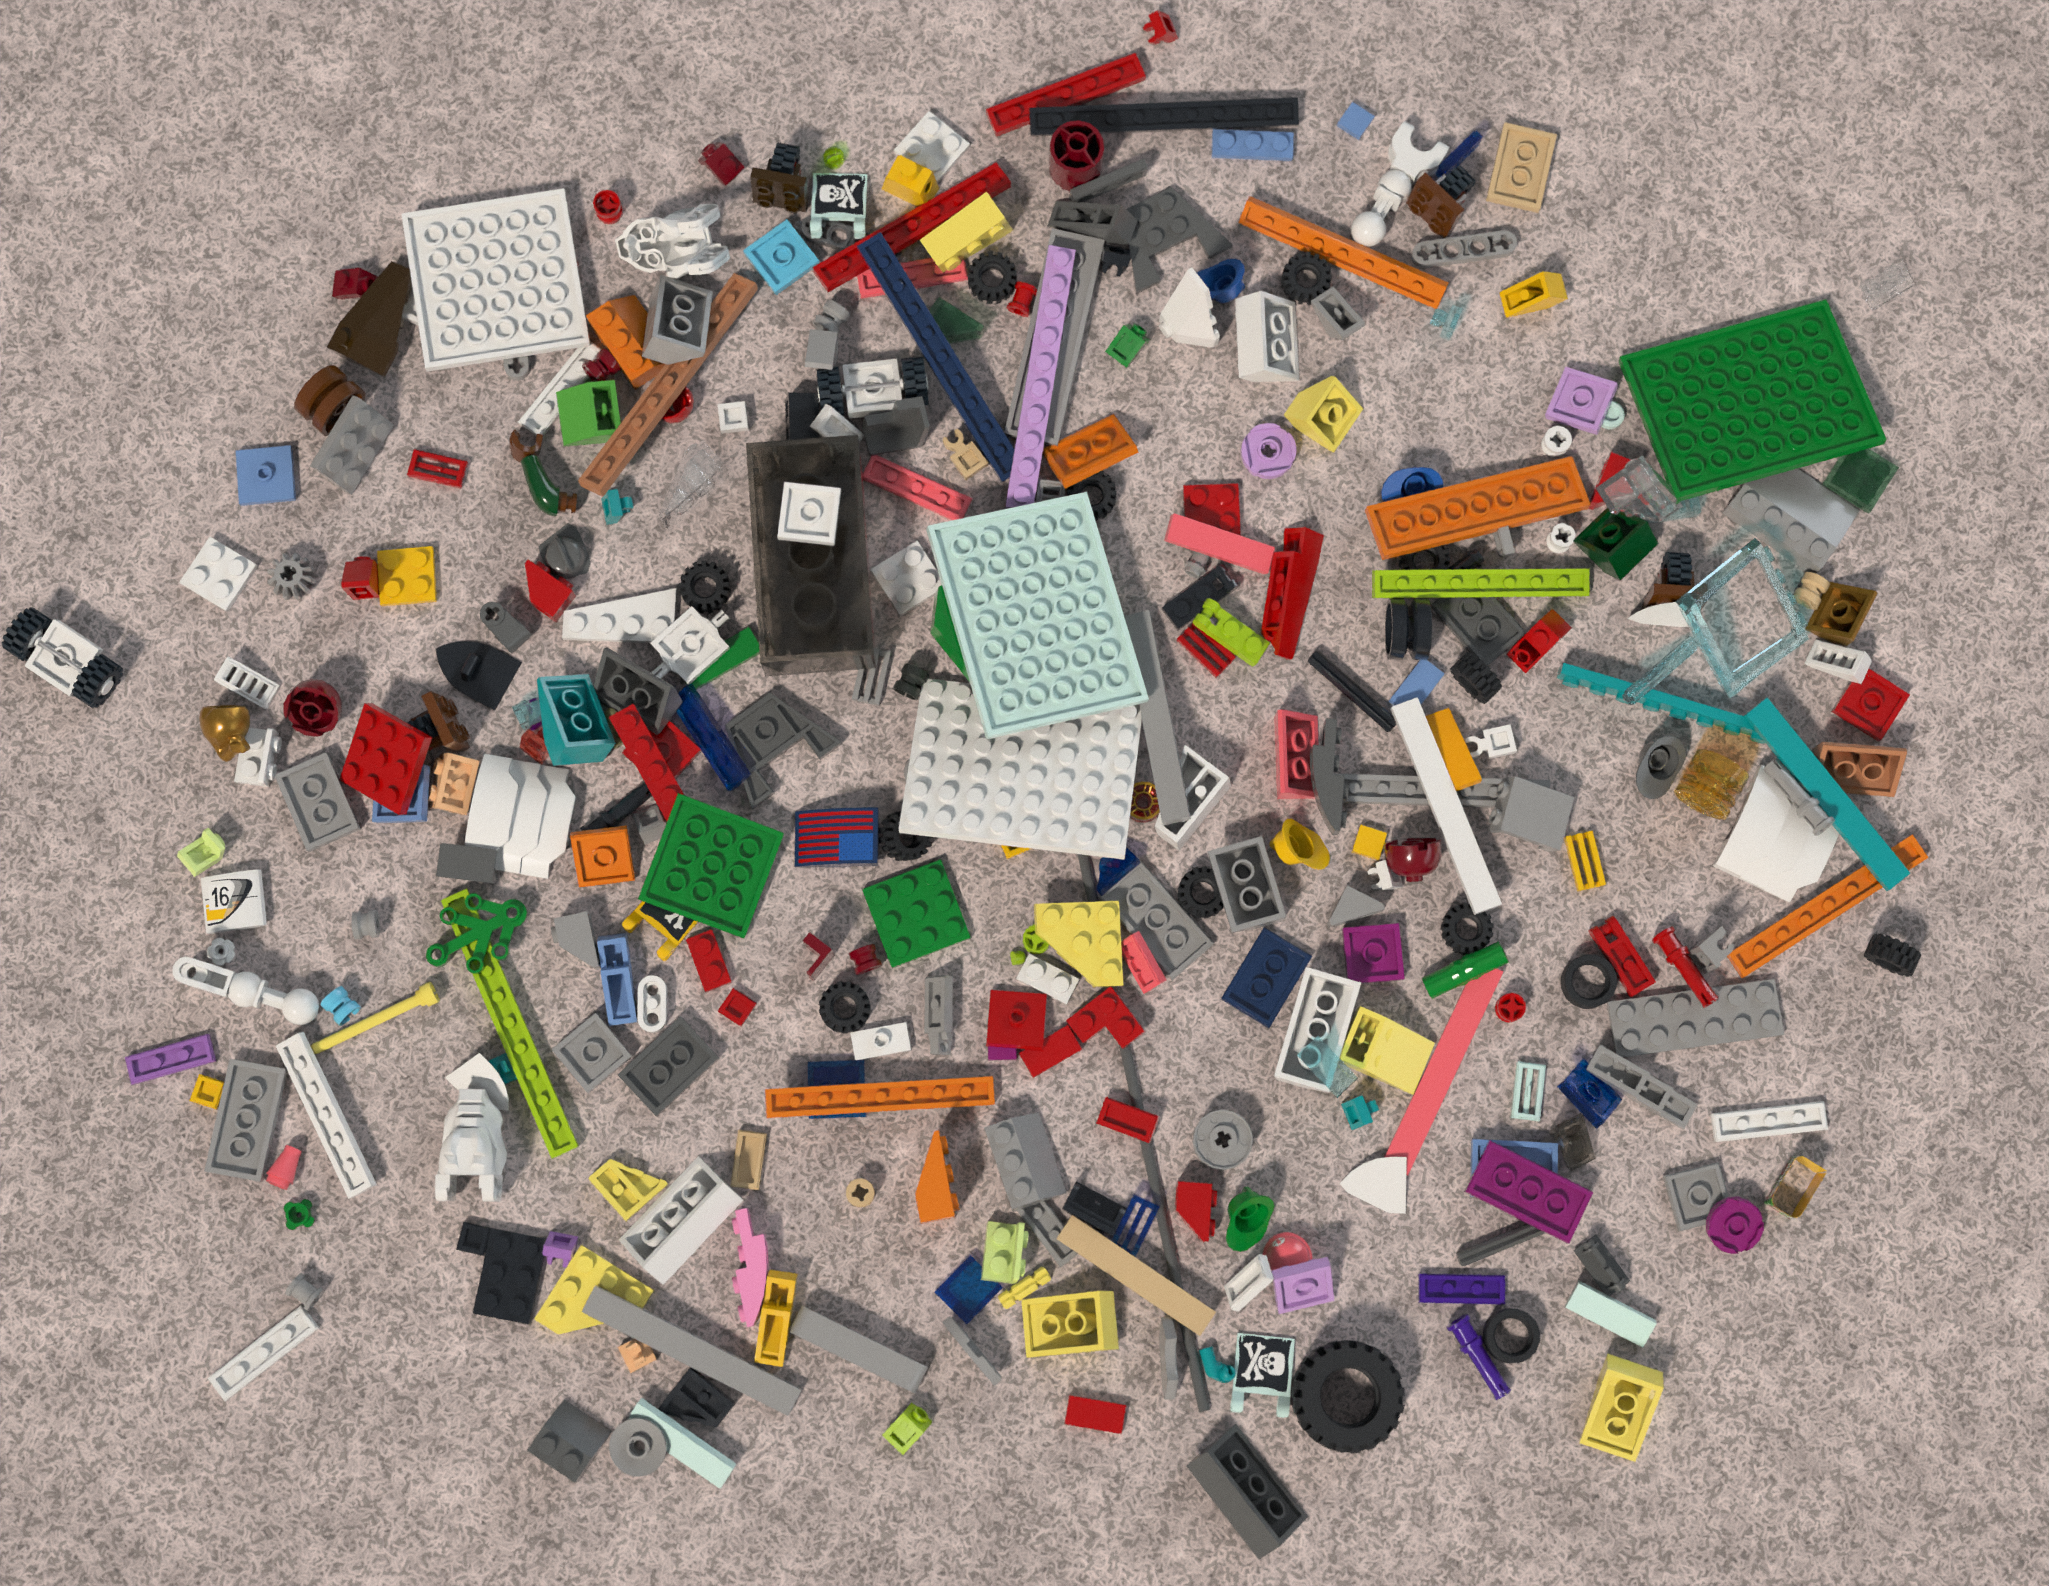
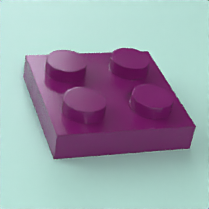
[1342,923,1405,984]

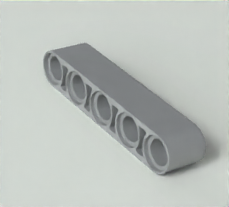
[789,1305,928,1394]

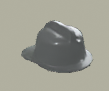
[538,523,590,579]
[1636,736,1686,799]

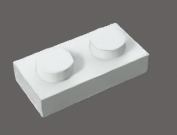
[1016,954,1079,1005]

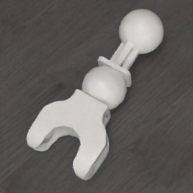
[1351,121,1449,247]
[172,957,319,1025]

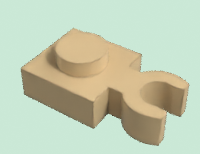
[943,429,988,481]

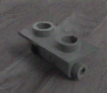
[1573,1234,1630,1296]

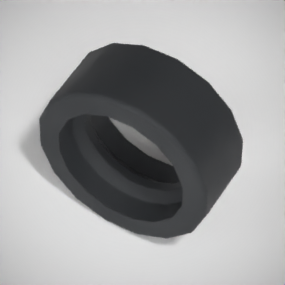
[1561,954,1617,1009]
[1483,1308,1540,1363]

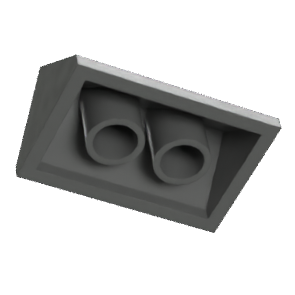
[593,647,683,735]

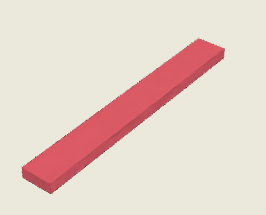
[1384,968,1503,1176]

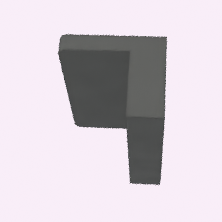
[436,843,498,884]

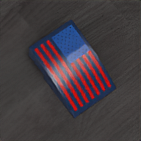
[794,807,879,867]

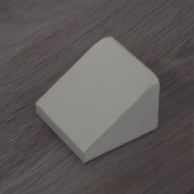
[632,804,666,845]

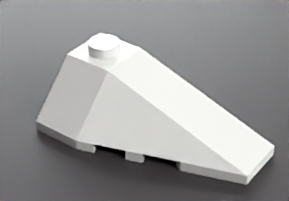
[1159,267,1220,348]

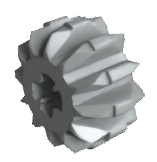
[267,553,316,600]

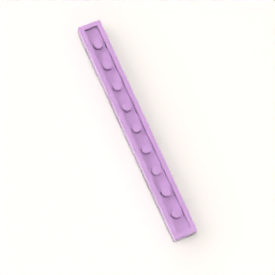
[1005,245,1076,509]

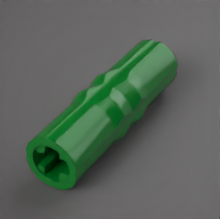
[1422,941,1509,999]

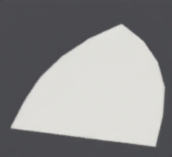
[1627,601,1696,627]
[445,1053,509,1111]
[1340,1157,1407,1214]

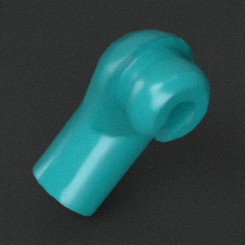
[1199,1346,1236,1383]

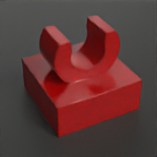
[1143,10,1178,44]

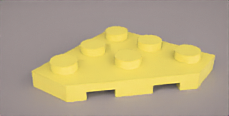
[1034,901,1123,987]
[534,1245,654,1335]

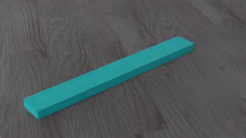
[1744,697,1910,891]

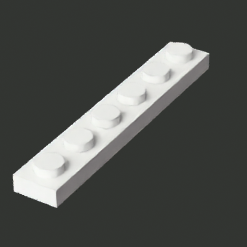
[276,1032,377,1199]

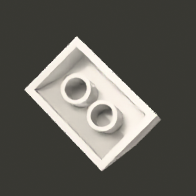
[1235,291,1299,382]

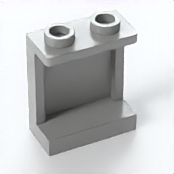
[1489,776,1574,852]

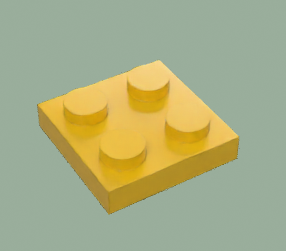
[377,546,437,606]

